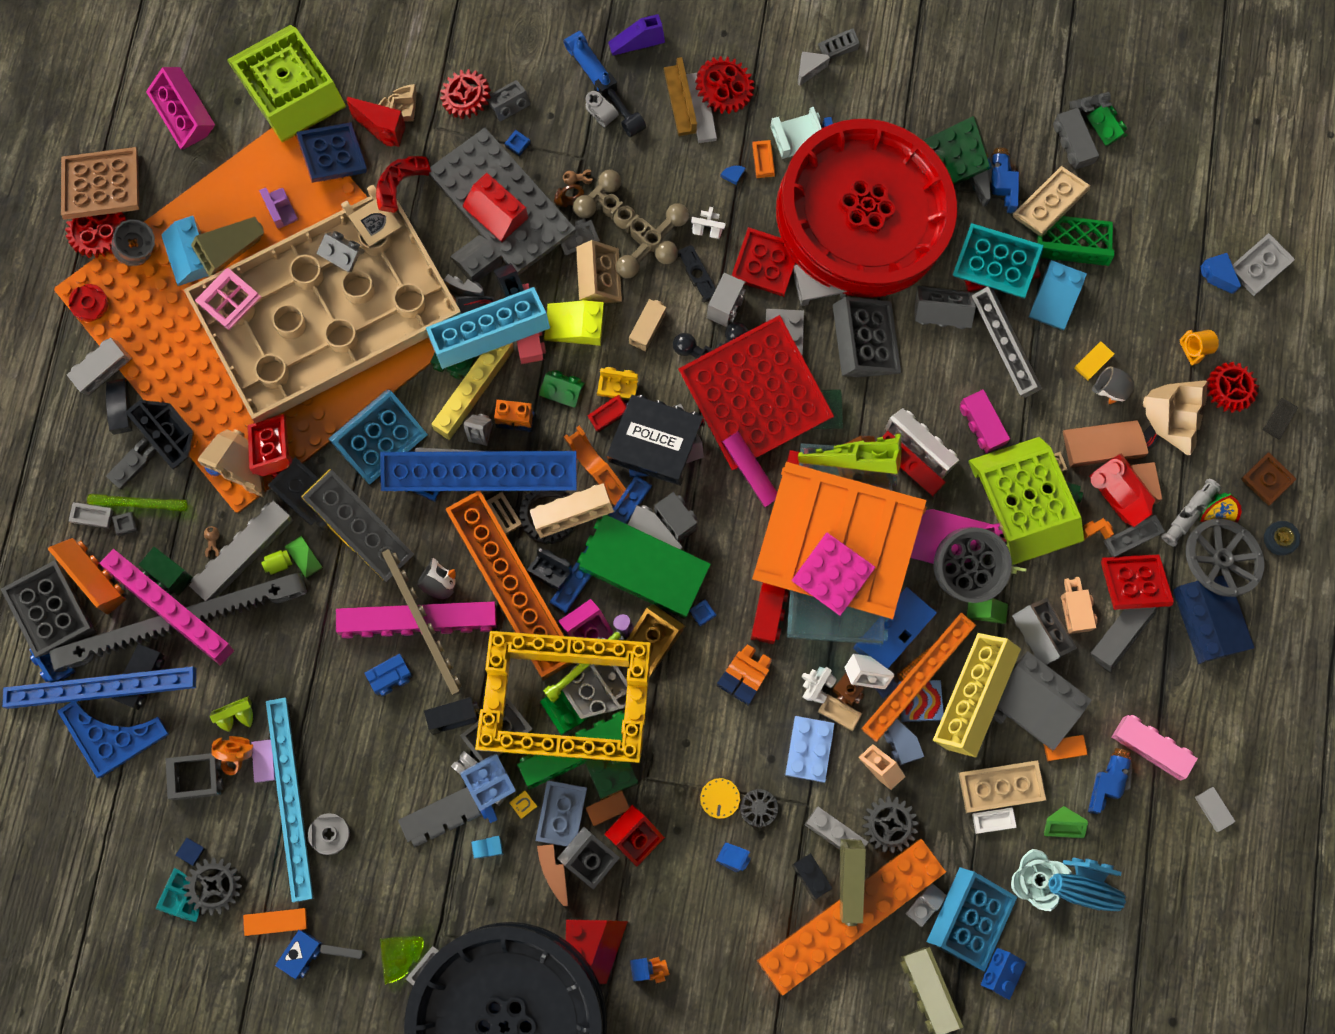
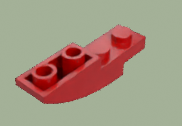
[882,431,946,496]

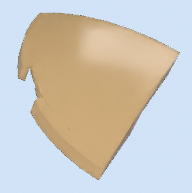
[378,84,416,121]

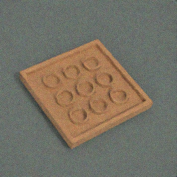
[61,147,139,220]

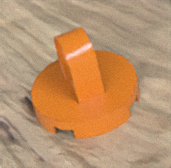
[211,736,253,775]

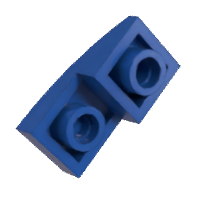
[630,958,653,981]

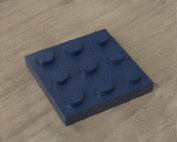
[297,122,367,183]

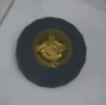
[1264,521,1300,556]

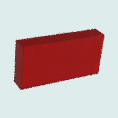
[587,395,627,432]

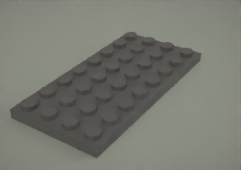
[429,128,576,275]

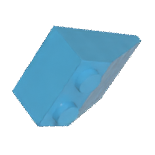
[1029,260,1087,331]

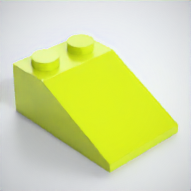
[544,301,604,346]

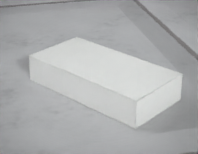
[972,807,1016,834]

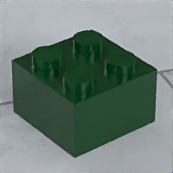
[139,547,193,596]
[585,759,638,800]

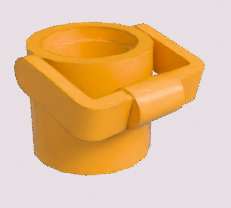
[1180,330,1219,365]

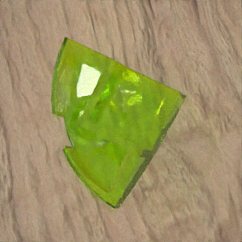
[380,936,423,984]

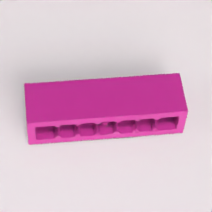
[722,432,777,507]

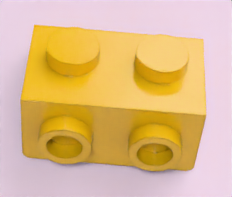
[597,367,638,401]

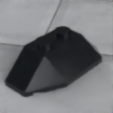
[125,400,194,470]

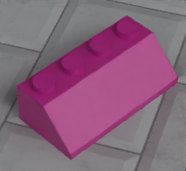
[146,67,215,150]

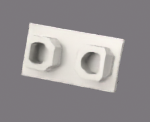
[691,207,725,239]
[802,667,837,704]

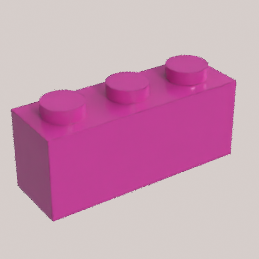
[960,389,1010,454]

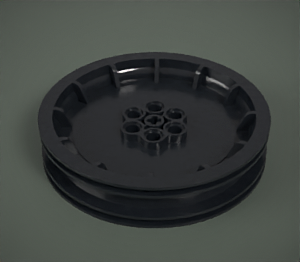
[404,922,607,1034]

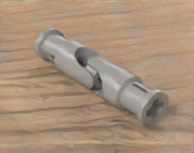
[1161,478,1221,547]

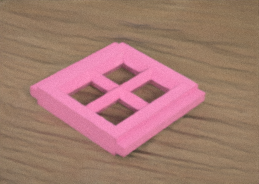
[195,268,262,330]

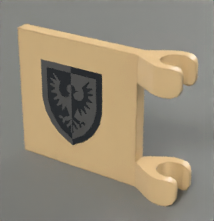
[341,185,402,248]

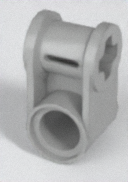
[585,91,619,127]

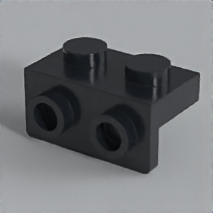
[526,547,572,591]

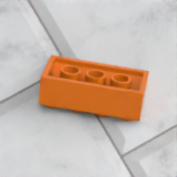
[48,538,127,615]

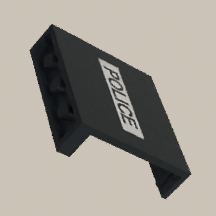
[606,394,705,486]

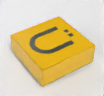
[509,791,537,819]

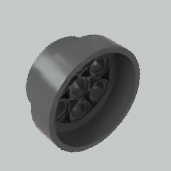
[934,527,1012,603]

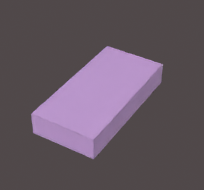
[251,740,276,783]

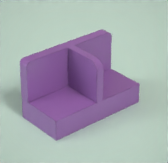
[259,187,298,229]

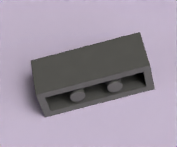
[1053,108,1099,170]

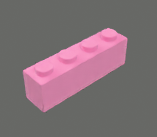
[1112,715,1198,781]

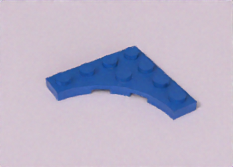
[58,701,169,779]

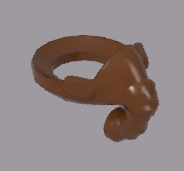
[554,184,584,207]

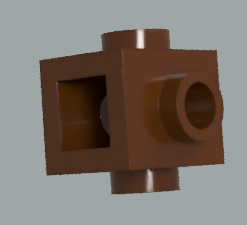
[833,673,865,706]

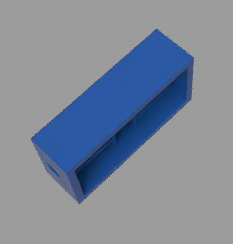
[853,587,936,669]

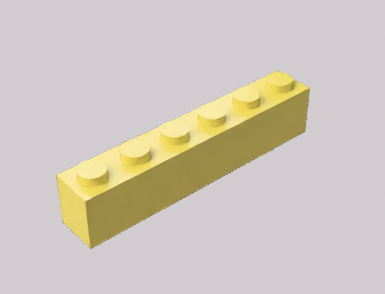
[432,343,514,440]

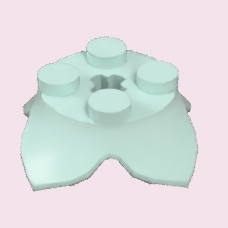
[1011,849,1072,911]

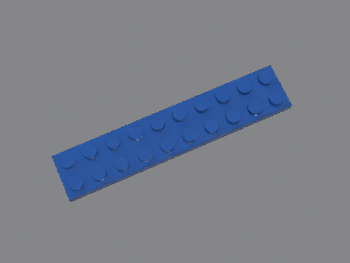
[380,451,577,491]

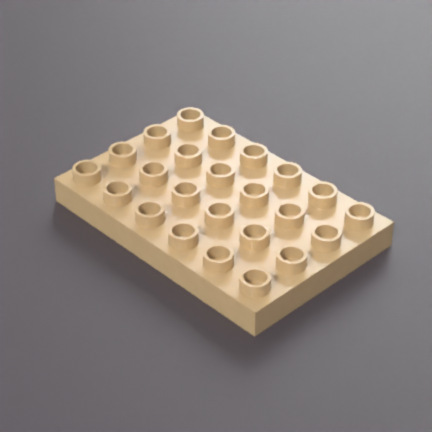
[184,196,461,424]

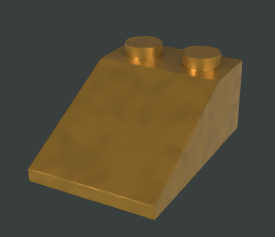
[626,604,685,677]

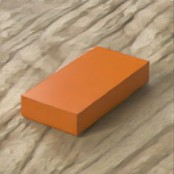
[752,140,775,178]
[1044,735,1087,762]

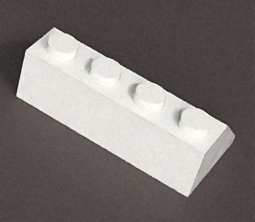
[885,408,959,479]

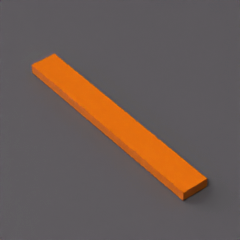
[861,612,976,742]

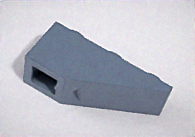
[884,719,924,766]

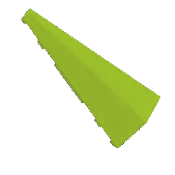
[798,434,901,474]

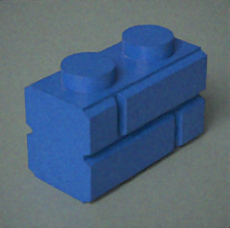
[365,654,413,696]

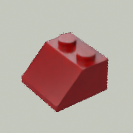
[604,805,665,867]

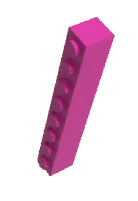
[100,549,234,666]
[336,602,497,638]

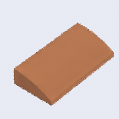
[1063,420,1148,467]

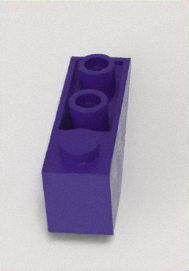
[608,14,665,56]

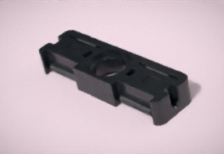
[678,245,716,303]

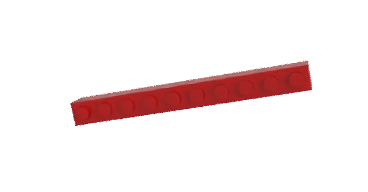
[750,450,814,644]

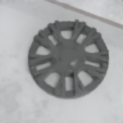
[740,789,778,827]

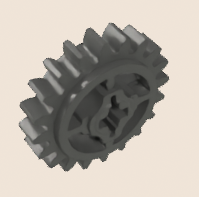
[862,796,919,853]
[183,858,242,916]

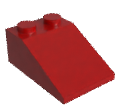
[347,97,406,147]

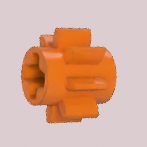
[649,957,669,984]

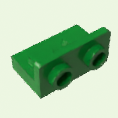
[540,690,587,735]

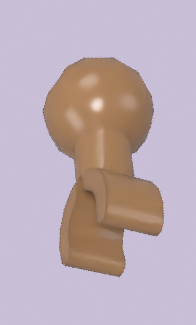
[563,169,593,185]
[204,526,220,557]

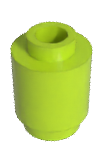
[261,550,292,575]

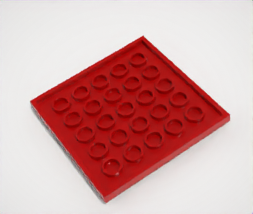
[678,315,834,471]

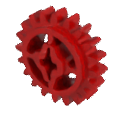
[440,69,491,119]

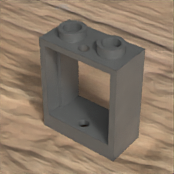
[166,753,224,800]

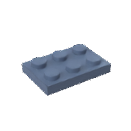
[535,780,587,847]

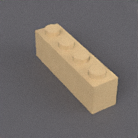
[530,483,614,538]

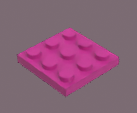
[791,532,876,616]

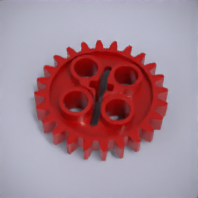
[695,56,754,114]
[65,212,127,258]

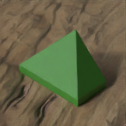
[285,536,323,578]
[1044,806,1088,838]

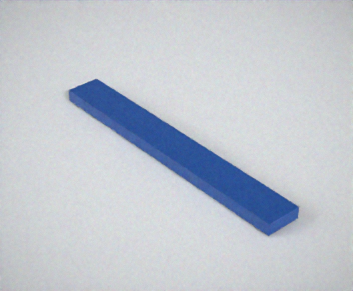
[550,476,652,613]

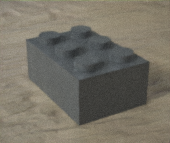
[460,698,534,761]

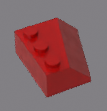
[566,920,628,984]

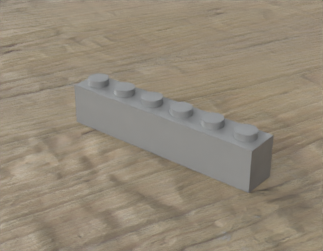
[972,287,1042,398]
[189,501,293,601]

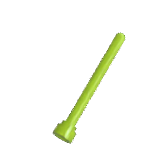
[543,632,621,703]

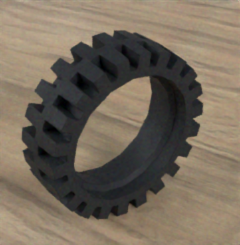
[520,490,575,544]

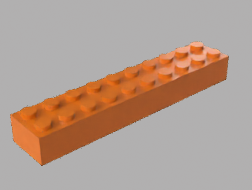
[446,491,573,681]
[757,839,946,996]

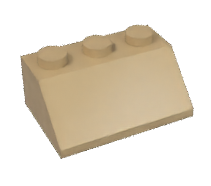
[576,240,622,303]

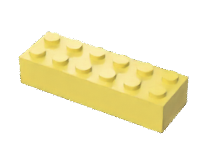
[933,633,1021,757]

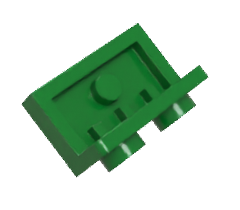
[1087,106,1128,147]
[539,370,585,408]

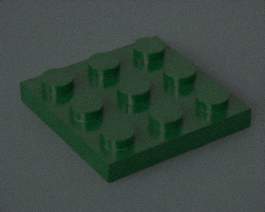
[924,116,992,185]

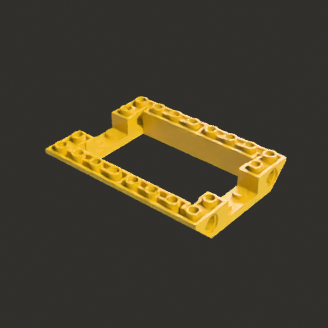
[475,631,651,763]

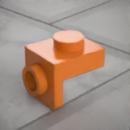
[1083,518,1114,540]

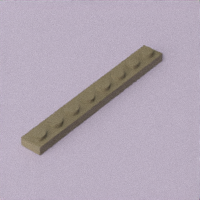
[382,549,462,696]

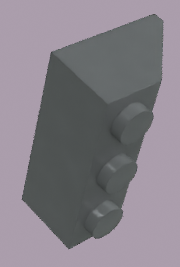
[914,286,976,329]
[1012,598,1077,665]

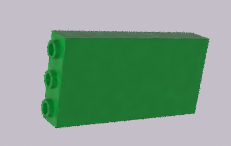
[577,515,710,619]

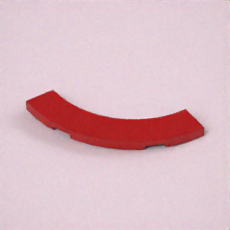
[376,156,431,213]

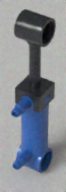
[563,31,646,137]

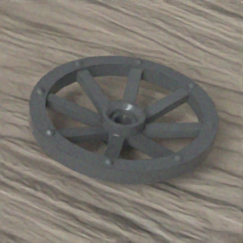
[1186,519,1264,597]

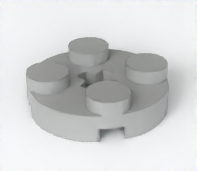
[308,813,350,855]

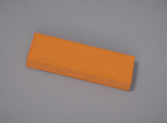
[243,908,307,936]

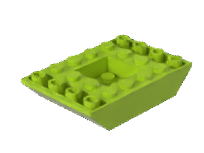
[227,25,346,142]

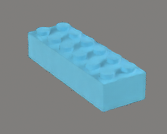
[426,287,550,369]

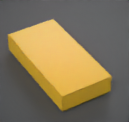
[1074,341,1114,381]

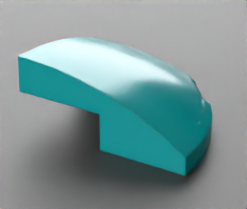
[155,868,200,922]

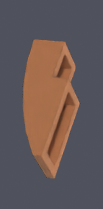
[537,844,568,906]

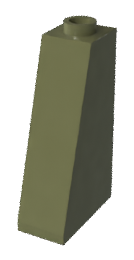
[191,217,264,277]
[840,839,866,926]

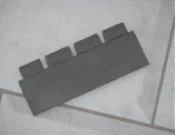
[398,787,481,848]

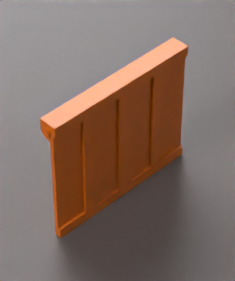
[752,462,927,620]

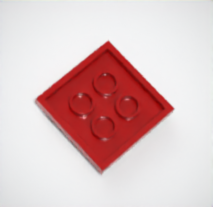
[731,227,795,297]
[1101,555,1174,610]

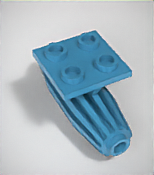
[1049,858,1126,911]

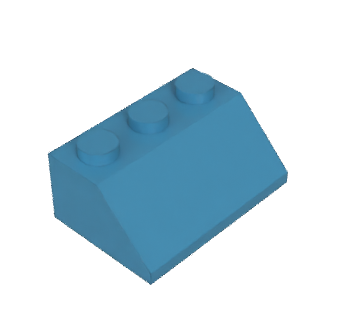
[161,216,209,286]

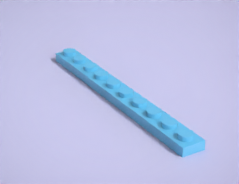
[266,698,314,903]

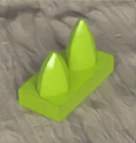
[210,696,253,732]

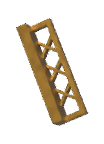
[664,57,697,136]

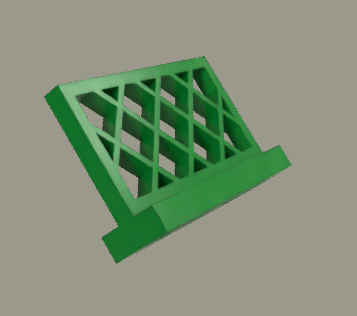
[1037,216,1114,266]

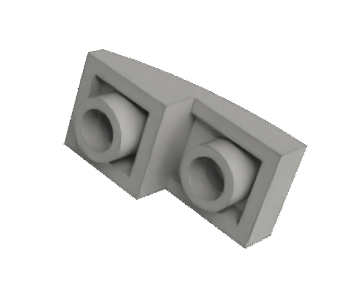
[444,274,484,296]

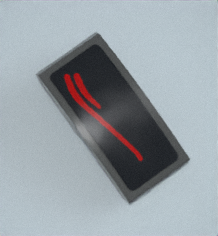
[456,296,495,314]

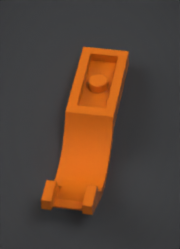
[564,426,630,507]

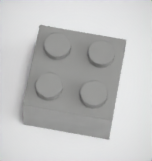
[707,273,746,327]

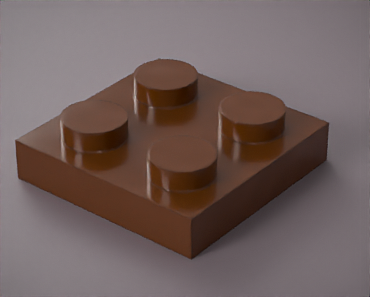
[1241,452,1296,506]

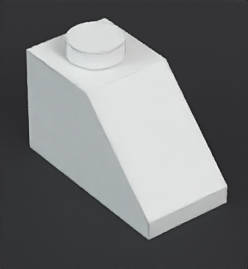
[845,654,894,689]

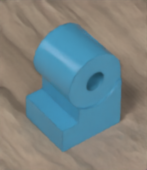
[471,836,503,859]

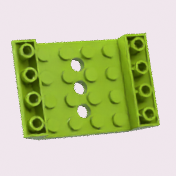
[968,437,1084,566]

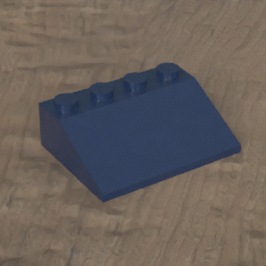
[1173,576,1254,664]

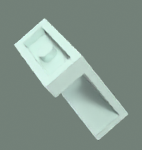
[770,107,822,159]

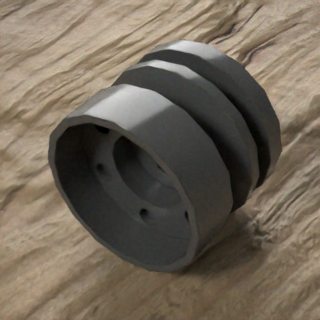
[112,219,155,266]

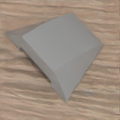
[562,637,627,719]

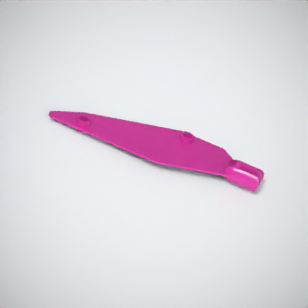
[910,509,1007,566]

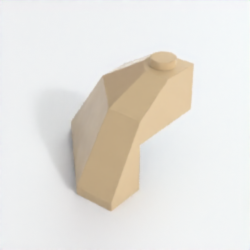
[1143,381,1207,455]
[197,429,265,498]

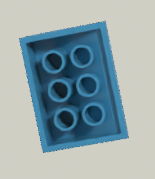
[328,389,428,485]
[927,868,1017,972]

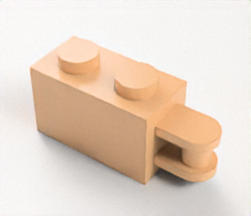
[1061,577,1097,634]

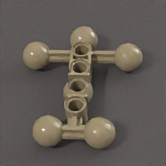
[573,169,689,279]

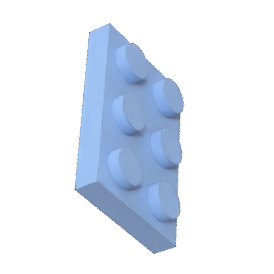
[785,716,834,783]

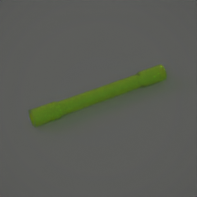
[87,494,188,512]

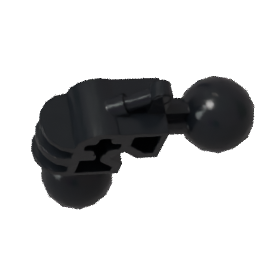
[673,322,748,359]

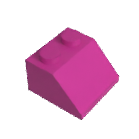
[558,599,613,639]

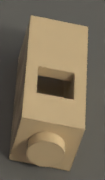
[629,299,666,352]

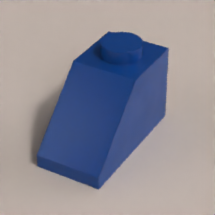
[1201,253,1241,294]

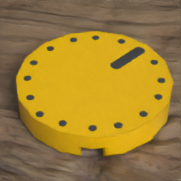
[700,778,740,819]

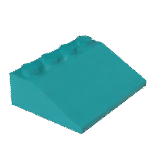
[953,223,1044,298]

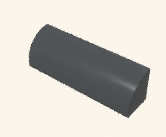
[1091,607,1157,673]

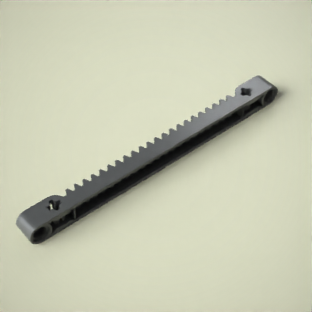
[49,573,307,672]

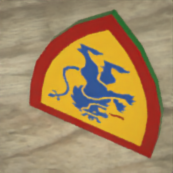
[1199,493,1242,523]

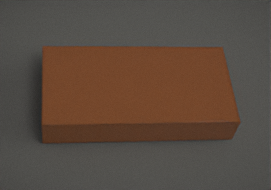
[586,791,630,827]

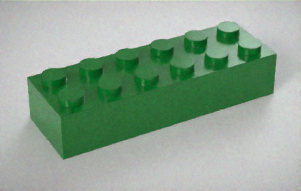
[517,711,625,790]

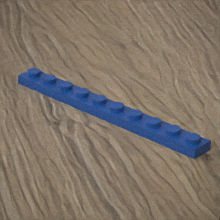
[2,667,196,709]

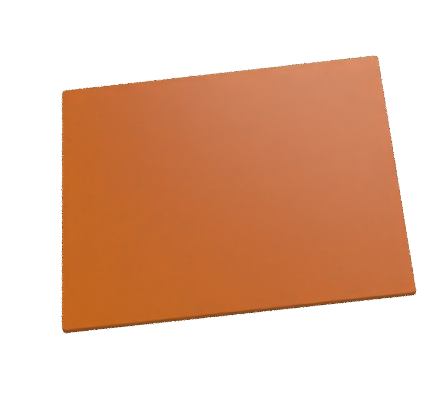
[54,128,456,513]

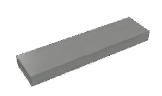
[686,73,717,143]

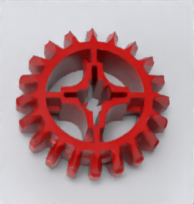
[1207,362,1259,413]

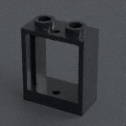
[424,697,480,735]

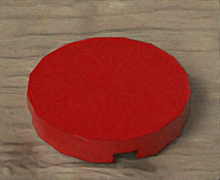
[68,284,109,322]

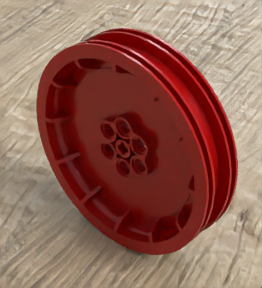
[776,119,957,297]

